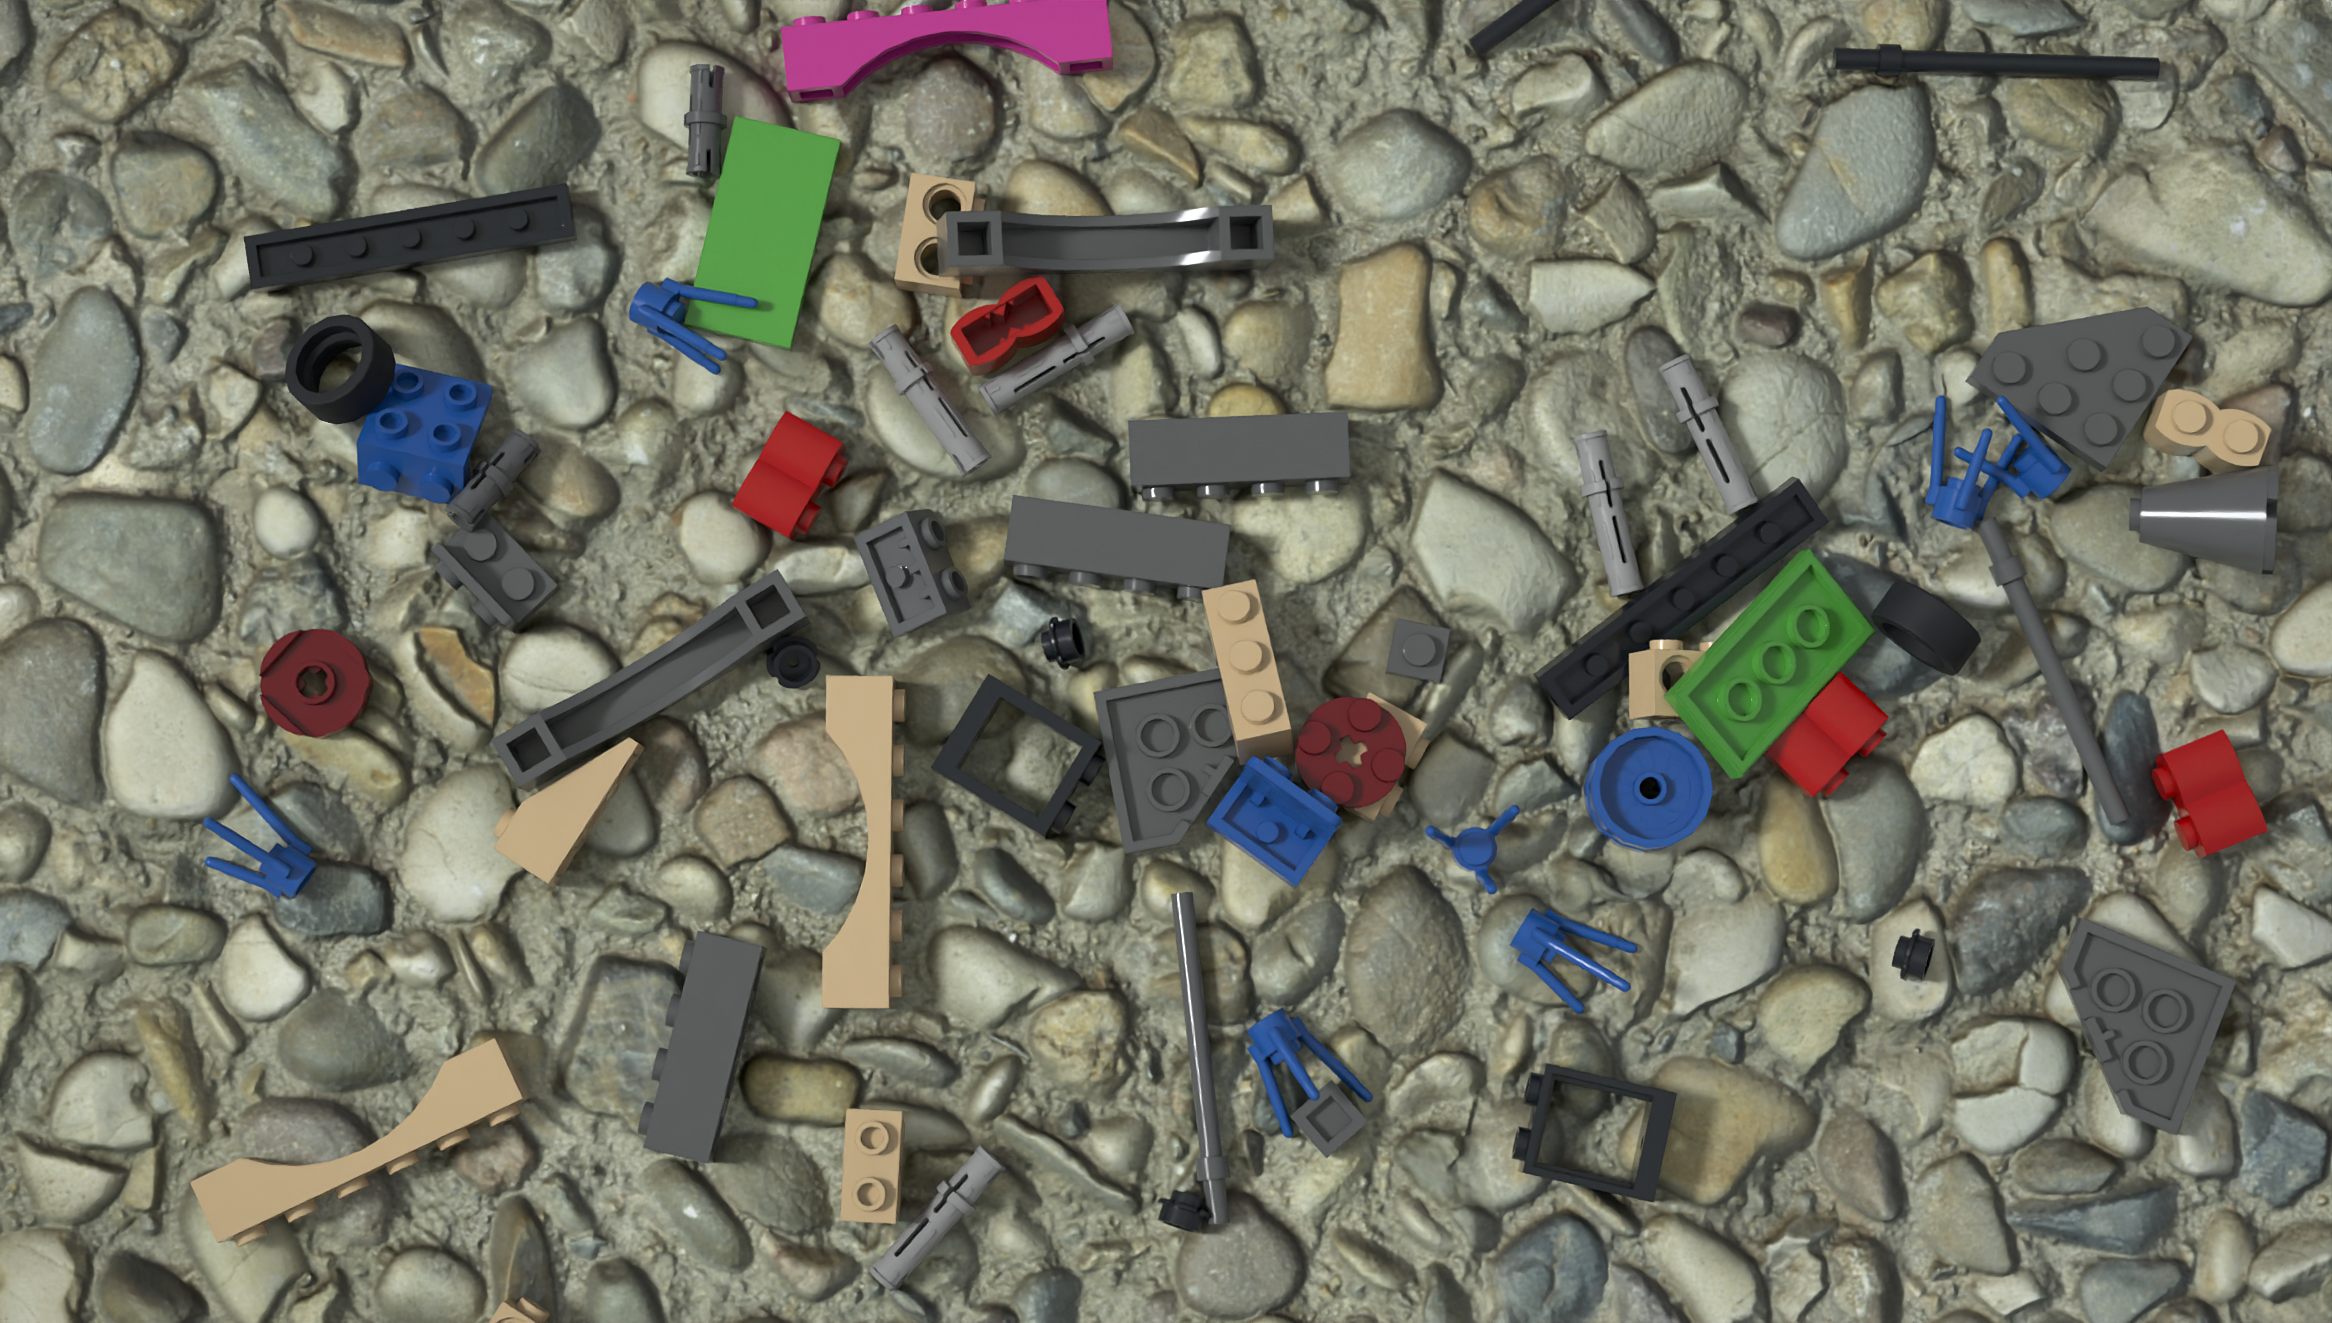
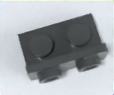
[853,509,971,638]
[431,511,561,633]

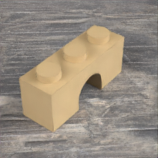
[1202,579,1294,765]

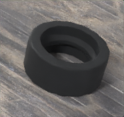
[285,314,396,425]
[1871,580,1981,676]

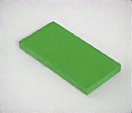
[684,116,842,351]
[1663,549,1876,779]

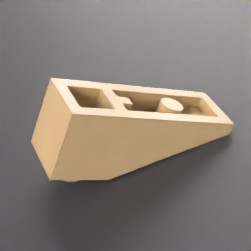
[493,738,645,886]

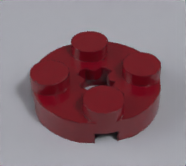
[259,629,374,739]
[1295,697,1407,809]

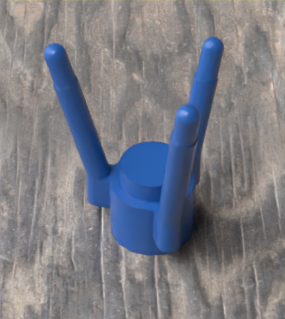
[629,277,758,375]
[1924,395,2023,531]
[1954,396,2071,500]
[203,773,318,899]
[1425,805,1520,894]
[1510,908,1637,1014]
[1246,1008,1373,1138]

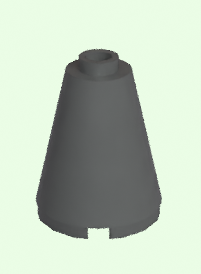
[2129,465,2279,575]

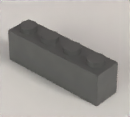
[1128,412,1351,502]
[1004,495,1231,603]
[638,931,767,1164]

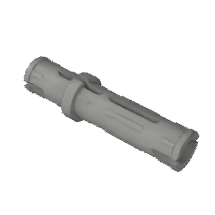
[977,303,1135,416]
[868,324,992,477]
[1658,353,1761,515]
[1572,430,1645,598]
[868,1145,1006,1294]

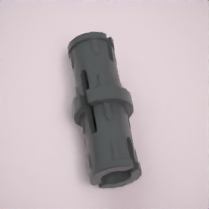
[683,64,727,178]
[444,429,541,532]

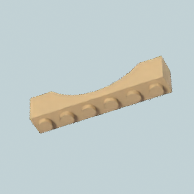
[822,675,906,1009]
[190,1038,530,1247]

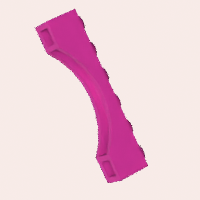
[781,0,1113,103]

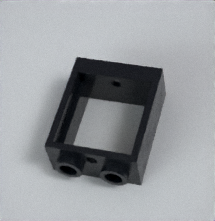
[931,674,1106,840]
[1511,1063,1677,1203]

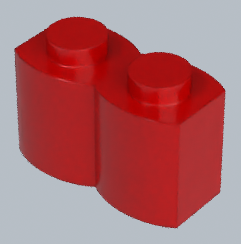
[950,276,1065,376]
[732,411,849,541]
[1763,672,1889,799]
[2152,729,2268,858]

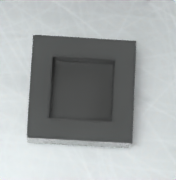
[1385,618,1451,685]
[1290,1080,1368,1158]

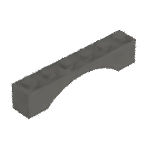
[936,205,1275,277]
[491,569,811,792]

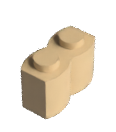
[2140,389,2272,474]

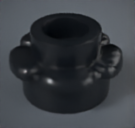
[1041,617,1085,670]
[766,636,820,689]
[1892,928,1935,981]
[1157,1190,1210,1234]

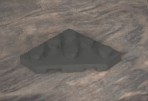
[1965,306,2193,472]
[1093,668,1238,855]
[2057,918,2236,1135]

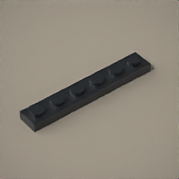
[244,183,577,293]
[1533,477,1829,720]

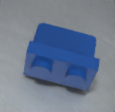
[356,364,492,504]
[1205,756,1343,889]

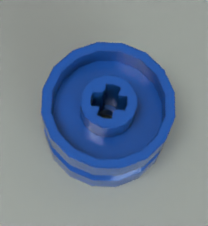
[1583,726,1713,852]

